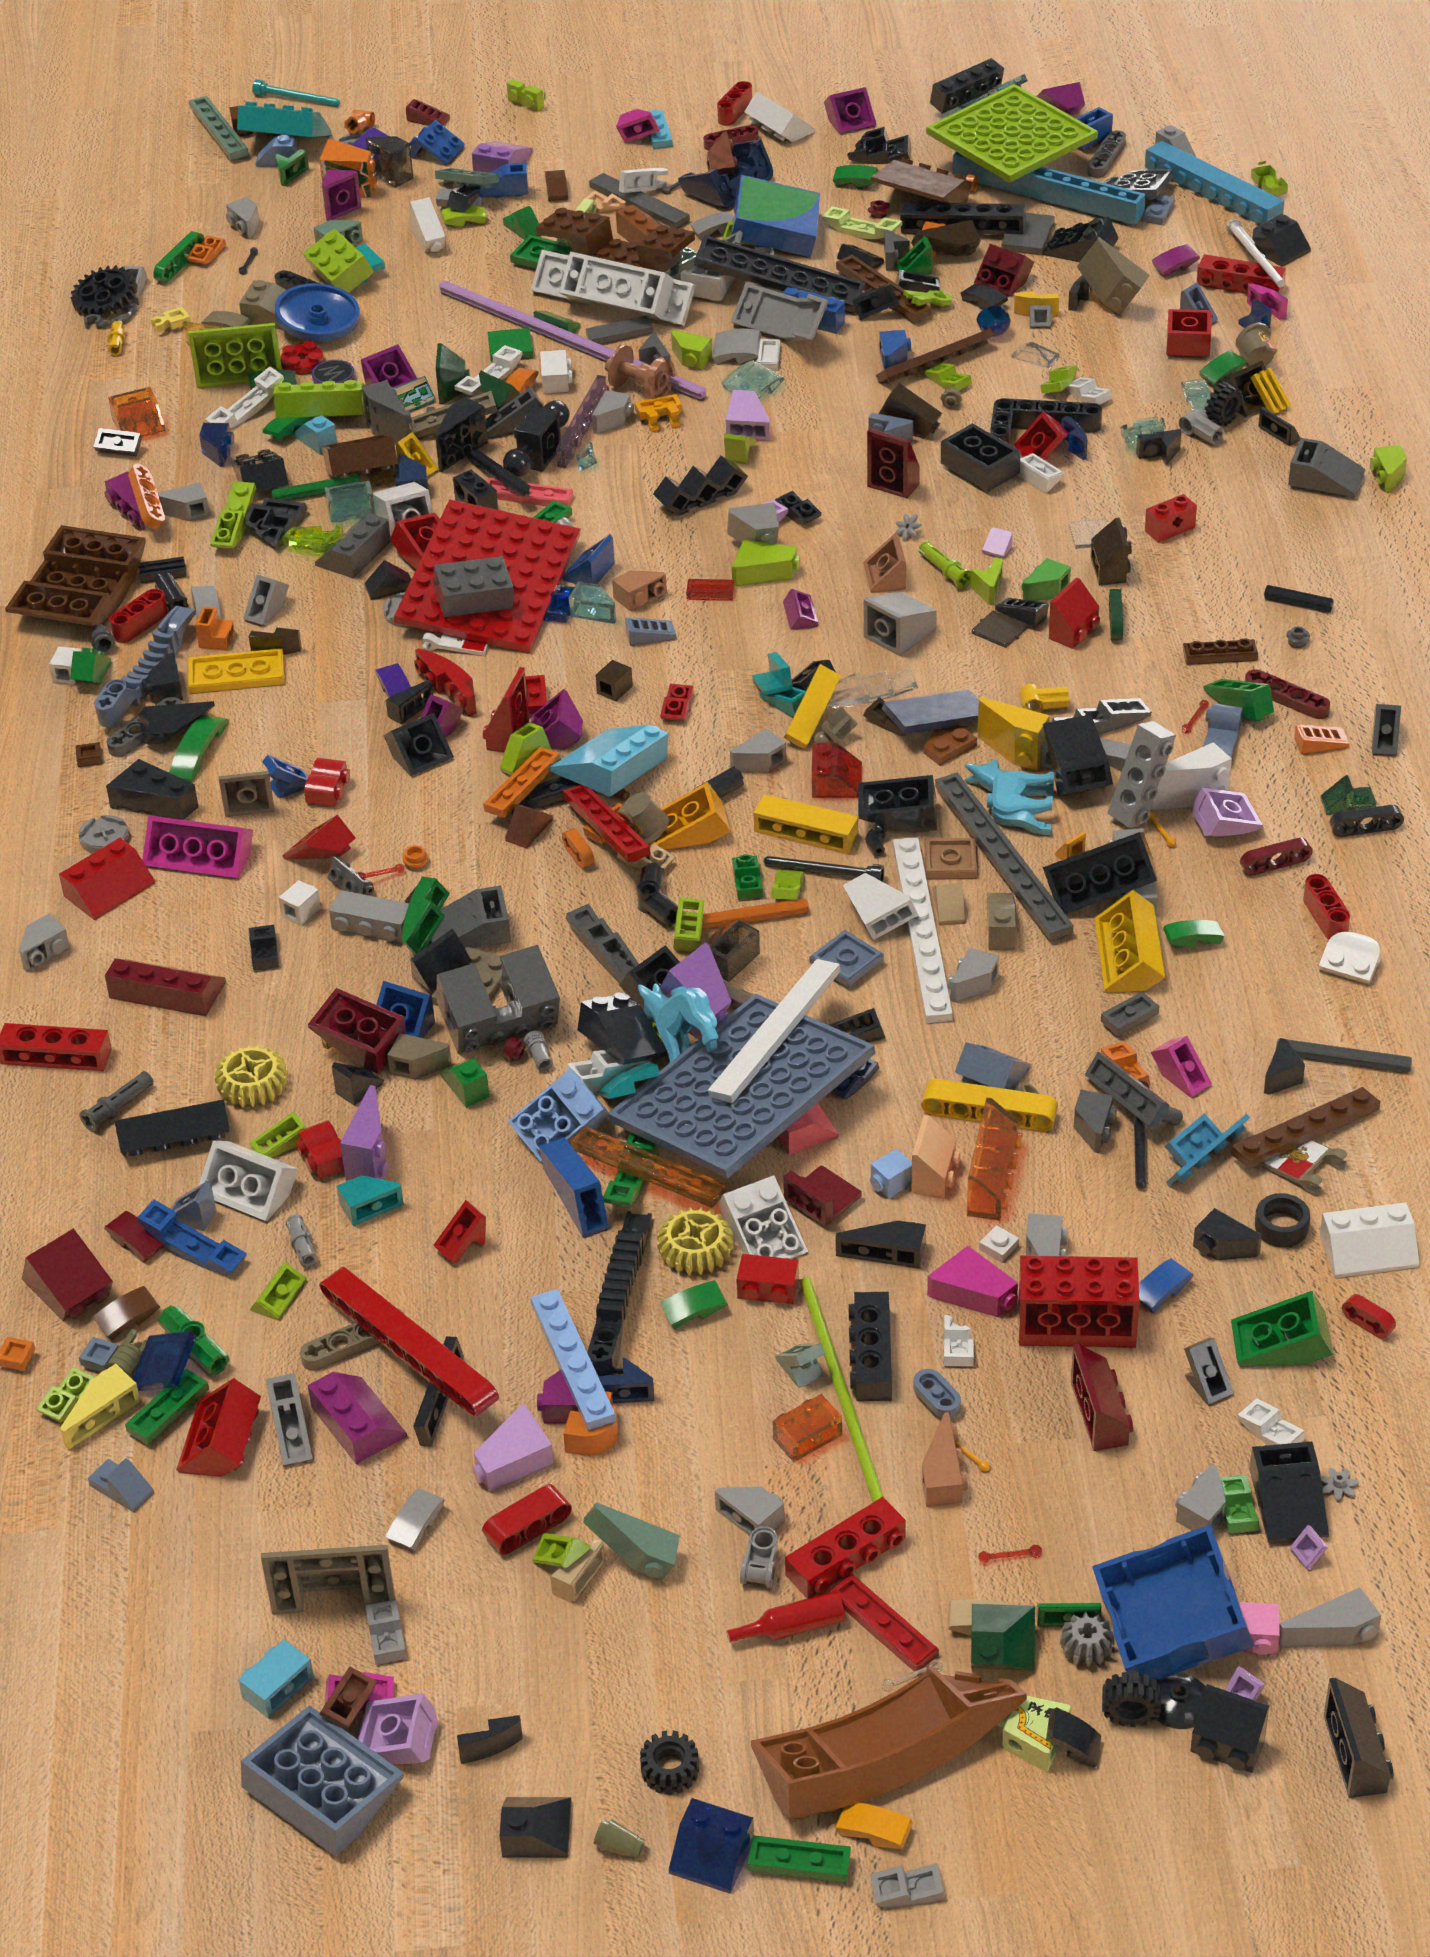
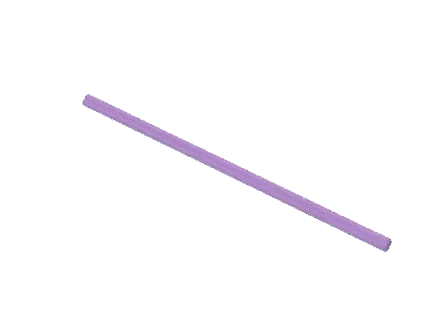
[439,281,706,400]

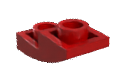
[660,683,694,721]

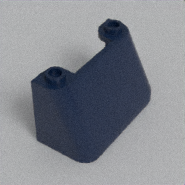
[678,139,773,208]

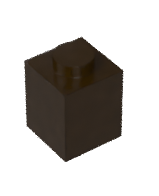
[595,660,633,701]

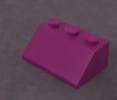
[308,1372,407,1464]

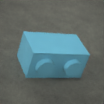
[238,1639,314,1719]

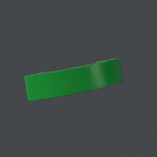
[169,715,229,783]
[603,1132,657,1207]

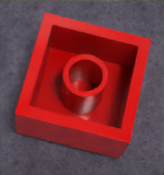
[1166,309,1212,357]

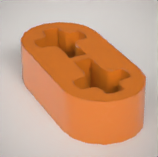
[562,828,595,868]

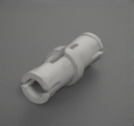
[285,1214,317,1267]

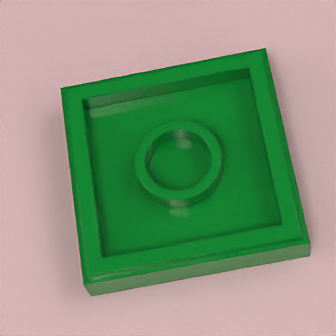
[487,328,533,362]

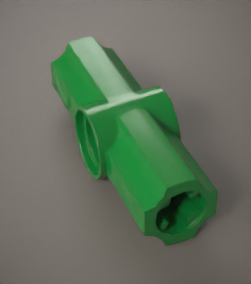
[158,1305,229,1375]

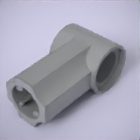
[1179,408,1224,445]

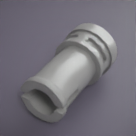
[523,1031,553,1071]

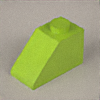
[671,330,712,370]

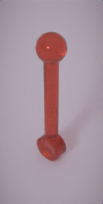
[1182,700,1209,734]
[356,864,405,880]
[978,1544,1042,1563]

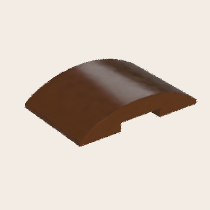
[5,525,146,626]

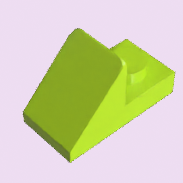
[724,433,756,464]
[971,557,1003,605]

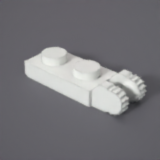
[619,168,668,193]

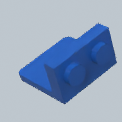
[407,120,465,165]

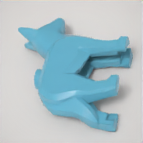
[965,760,1054,836]
[638,983,718,1063]

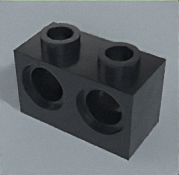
[453,469,498,510]

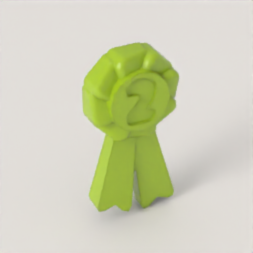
[903,289,953,307]

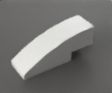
[565,1050,651,1093]

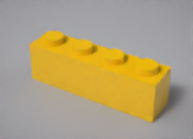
[753,794,859,854]

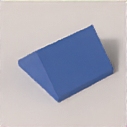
[562,534,615,589]
[376,981,435,1038]

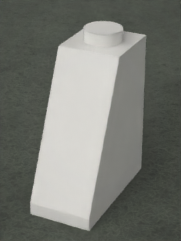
[408,197,445,253]
[843,873,919,940]

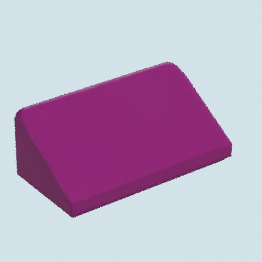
[783,589,819,629]

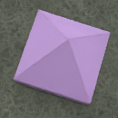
[1289,1525,1328,1570]
[1225,1666,1265,1701]

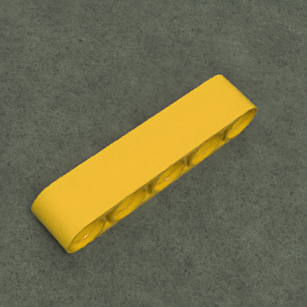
[921,1079,1058,1132]

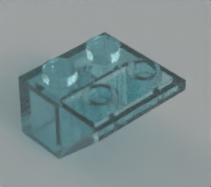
[324,481,375,523]

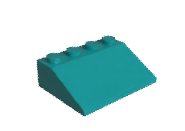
[237,101,332,137]

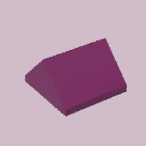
[322,170,362,221]
[361,344,418,388]

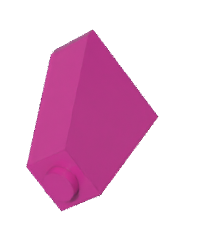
[927,1246,1018,1317]

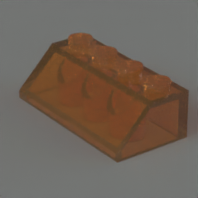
[967,1097,1023,1221]

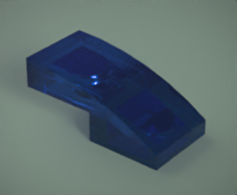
[1061,416,1088,460]
[544,585,580,623]

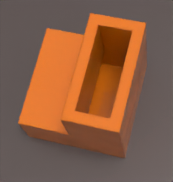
[195,607,235,650]

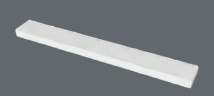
[708,959,841,1103]

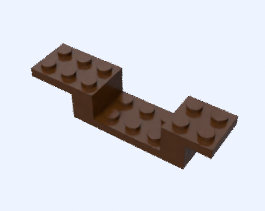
[536,208,695,273]

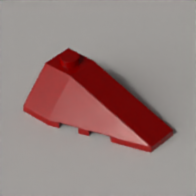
[390,513,440,569]

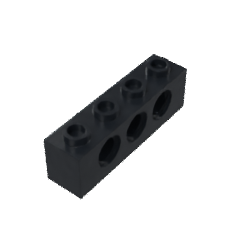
[848,1292,892,1401]

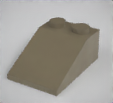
[1077,237,1150,315]
[239,280,286,329]

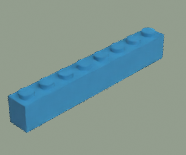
[1145,141,1284,225]

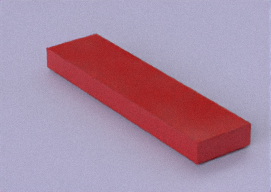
[829,1574,939,1673]

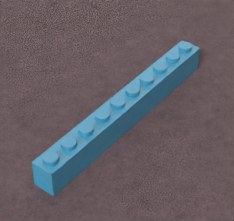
[953,152,1145,225]

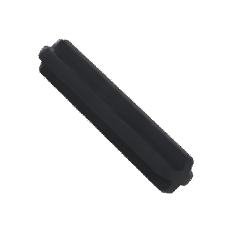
[1264,585,1334,612]

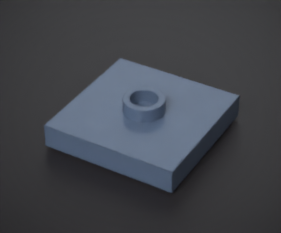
[810,930,884,987]

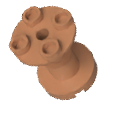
[605,344,675,399]

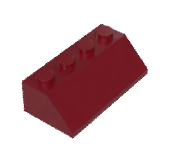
[105,958,226,1016]

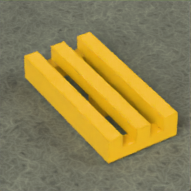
[1250,367,1292,414]

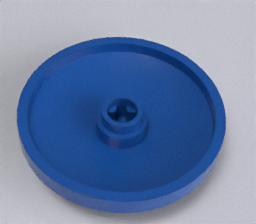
[275,283,360,341]

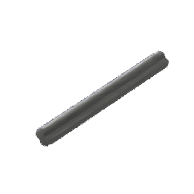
[1276,1038,1412,1073]

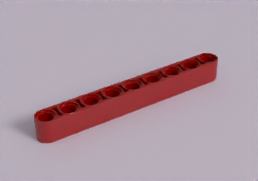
[319,1267,499,1417]

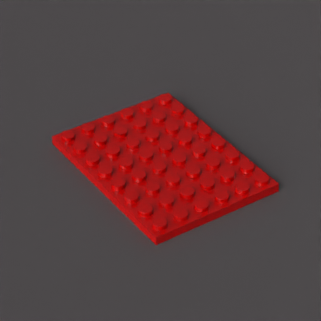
[394,499,581,654]

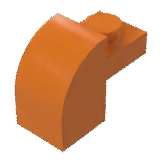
[563,1392,618,1455]

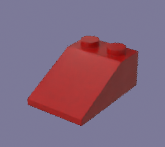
[483,667,530,753]

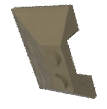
[261,1545,396,1614]

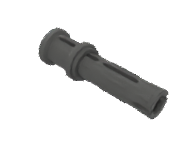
[79,1071,154,1132]

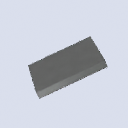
[1001,213,1055,255]

